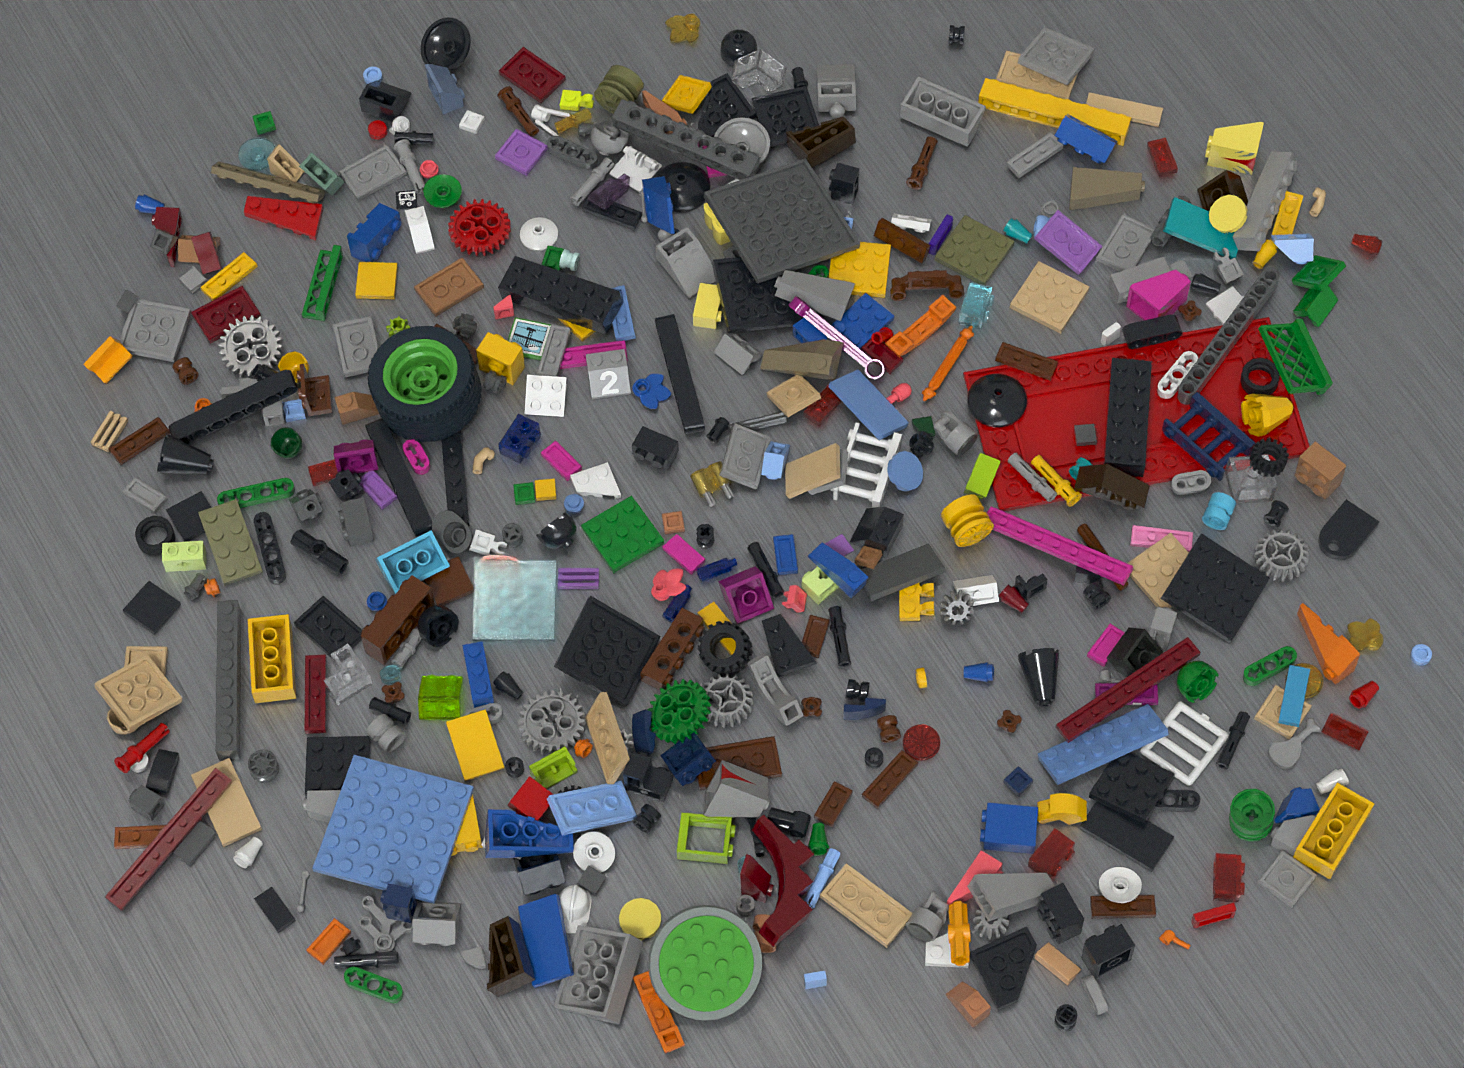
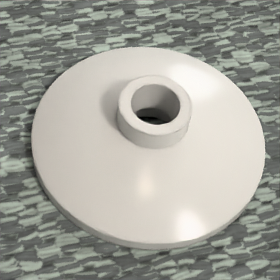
[520,217,558,251]
[573,831,615,873]
[1099,867,1142,903]

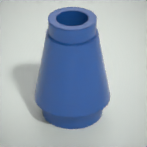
[135,194,165,214]
[964,662,994,683]

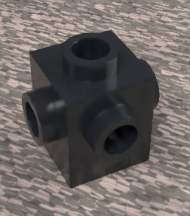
[328,469,363,502]

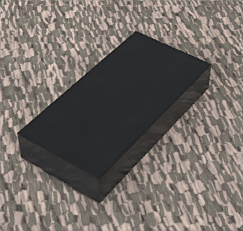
[254,887,296,933]

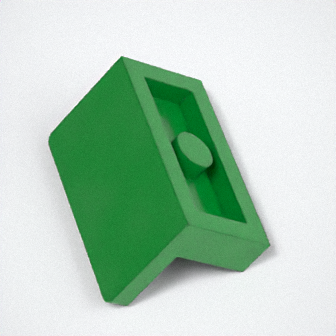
[1293,286,1338,327]

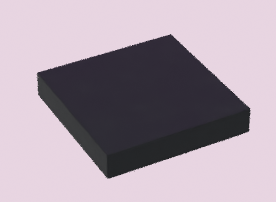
[166,491,212,542]
[123,581,181,635]

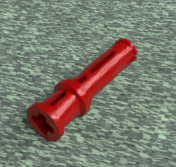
[114,723,170,773]

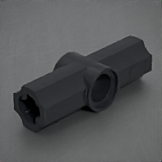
[290,529,349,575]

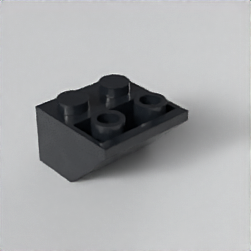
[359,81,411,122]

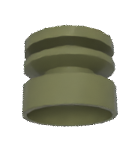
[594,65,644,114]

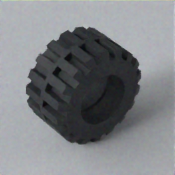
[698,621,753,676]

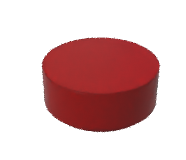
[368,120,387,140]

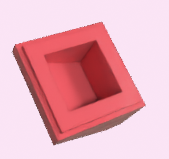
[493,295,514,320]

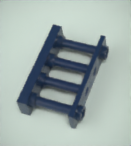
[1162,392,1255,481]

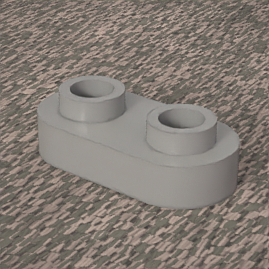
[1171,470,1211,495]

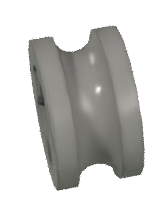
[736,895,755,916]

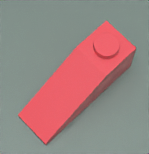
[947,850,1004,905]

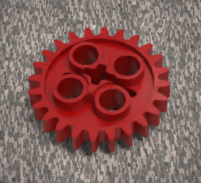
[448,199,511,256]

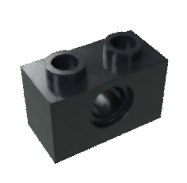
[829,162,859,205]

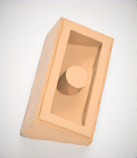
[1034,942,1082,986]

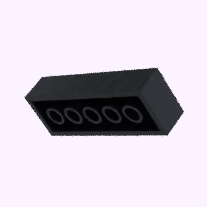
[498,256,623,335]
[1103,358,1152,477]

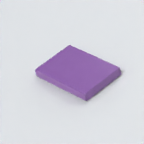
[1034,210,1103,275]

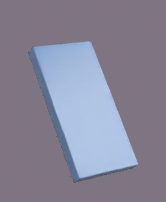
[547,780,636,836]

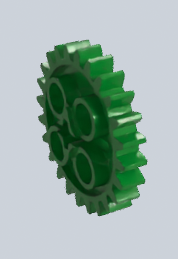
[647,679,712,744]

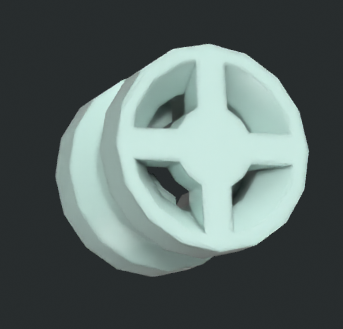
[559,249,580,272]

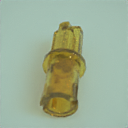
[554,108,592,134]

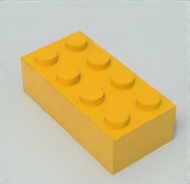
[248,614,296,703]
[1293,783,1374,879]

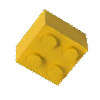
[476,332,525,385]

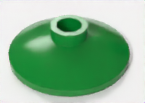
[423,174,462,208]

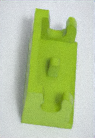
[963,453,1000,500]
[529,746,578,789]

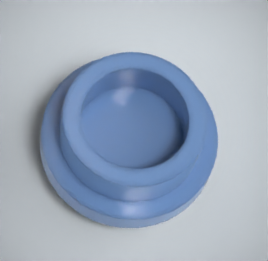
[564,494,584,514]

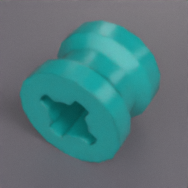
[1069,457,1092,480]

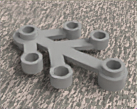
[359,896,417,953]

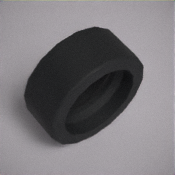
[1240,358,1280,395]
[135,516,175,556]

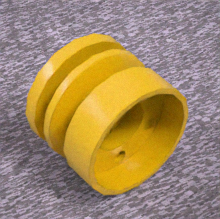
[941,494,994,547]

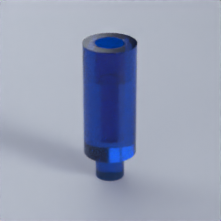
[696,557,737,583]
[662,585,692,623]

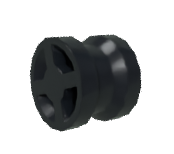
[948,25,965,45]

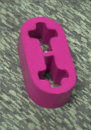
[403,439,430,475]

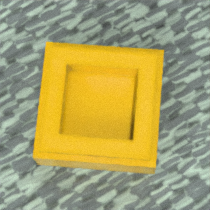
[535,479,556,501]

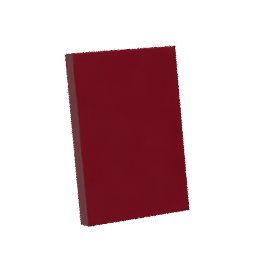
[498,47,566,104]
[191,286,261,344]

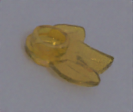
[665,14,700,43]
[1347,618,1384,651]

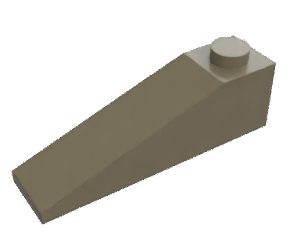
[760,339,843,381]

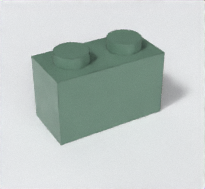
[299,152,345,196]

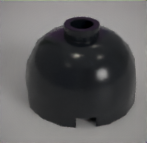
[720,29,757,68]
[536,511,577,549]
[417,605,459,647]

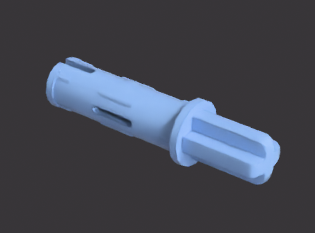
[804,848,840,908]

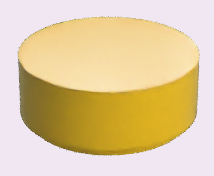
[915,667,927,689]

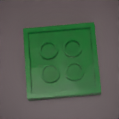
[581,495,664,574]

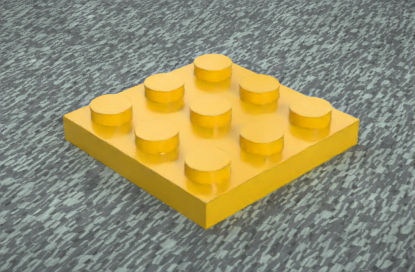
[829,242,891,298]

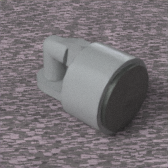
[933,411,978,456]
[906,890,949,942]

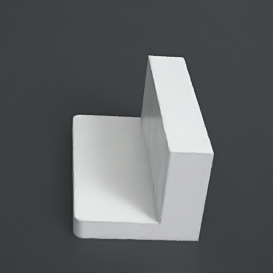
[953,575,999,608]

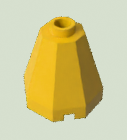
[1241,394,1293,437]

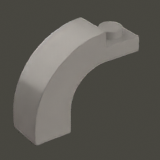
[221,378,285,426]
[747,653,804,726]

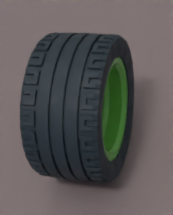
[367,326,482,442]

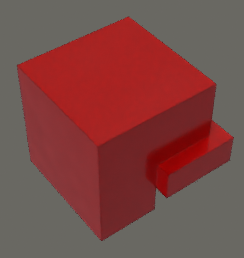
[508,776,553,821]

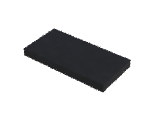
[1079,801,1174,872]

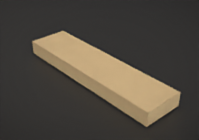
[1086,92,1163,127]

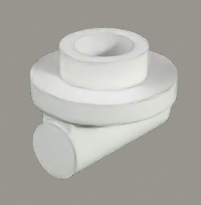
[389,116,410,135]

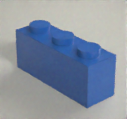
[1054,114,1118,164]
[462,641,494,708]

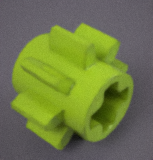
[386,316,411,338]

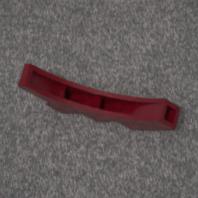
[752,815,814,947]

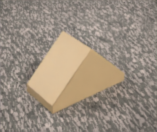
[267,144,304,182]

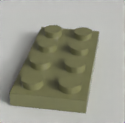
[198,499,263,586]

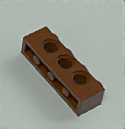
[641,608,705,691]

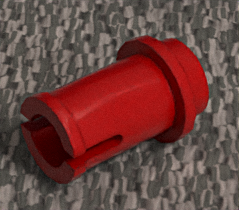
[871,327,894,344]

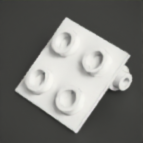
[609,146,662,192]
[524,375,567,417]

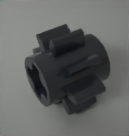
[909,431,934,457]

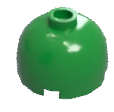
[1176,660,1219,703]

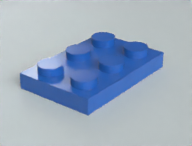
[832,293,895,349]

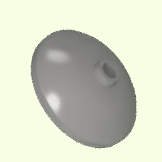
[714,118,770,164]

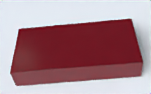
[191,231,222,274]
[861,339,903,374]

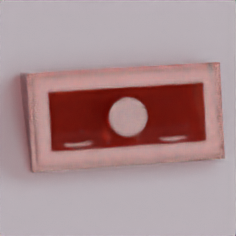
[1321,712,1369,750]

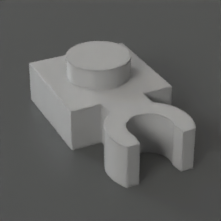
[1213,247,1244,285]

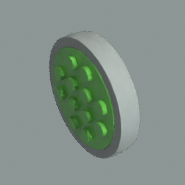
[648,905,762,1020]

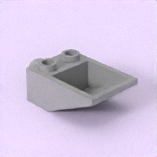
[817,64,856,119]
[655,227,716,299]

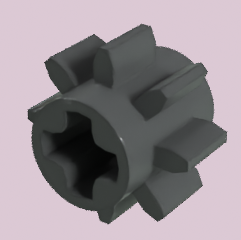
[453,313,477,338]

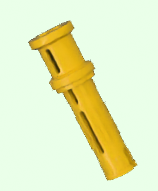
[1031,455,1082,507]

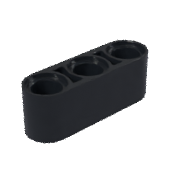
[1122,315,1182,349]

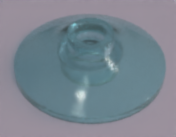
[238,137,275,171]

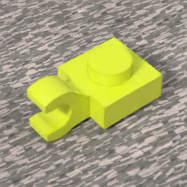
[560,90,594,111]

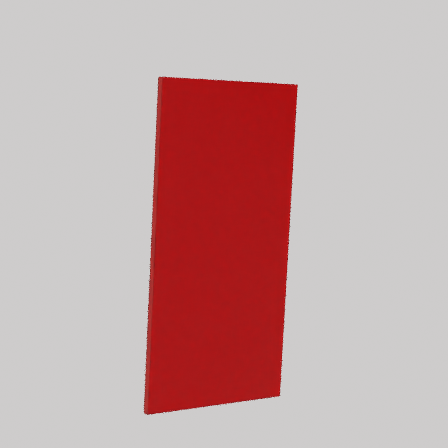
[963,317,1310,511]

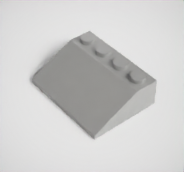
[554,925,643,1024]

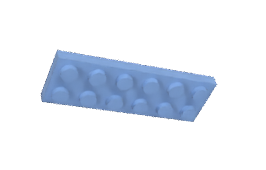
[1038,704,1169,785]

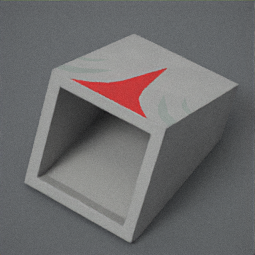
[704,760,770,817]

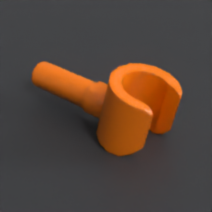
[1159,930,1191,949]

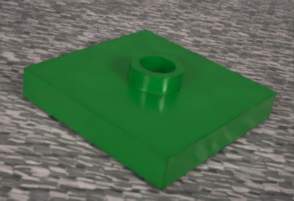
[1292,255,1346,291]

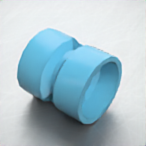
[1202,492,1236,530]

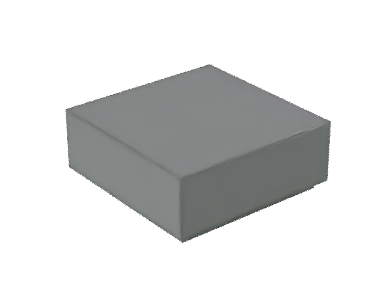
[179,267,207,294]

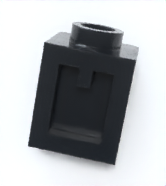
[1014,573,1048,601]

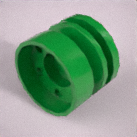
[1229,789,1275,842]

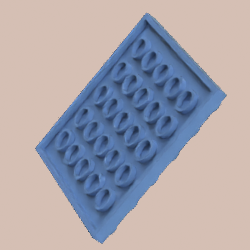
[312,755,474,904]

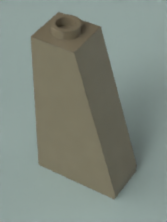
[1069,167,1145,210]

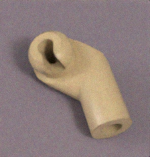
[472,447,495,474]

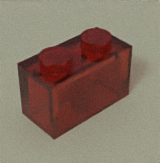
[1028,828,1075,879]
[1213,853,1245,902]

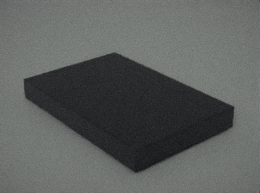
[294,596,362,663]

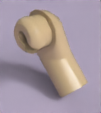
[1309,187,1326,217]

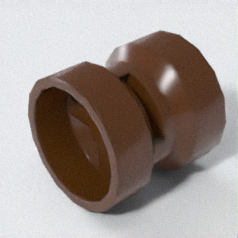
[172,357,199,385]
[877,715,901,743]

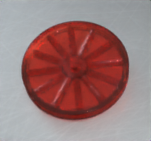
[903,724,940,760]

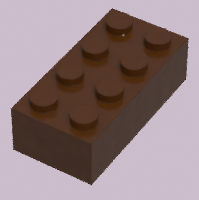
[361,575,435,666]

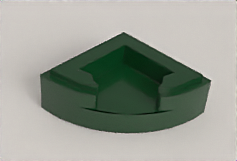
[912,416,935,437]

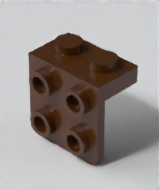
[297,364,333,416]

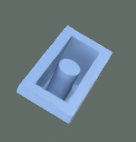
[1271,233,1314,264]
[761,441,790,480]

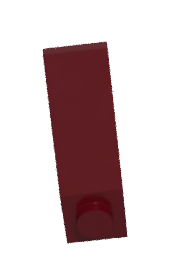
[152,207,182,267]
[740,854,774,903]

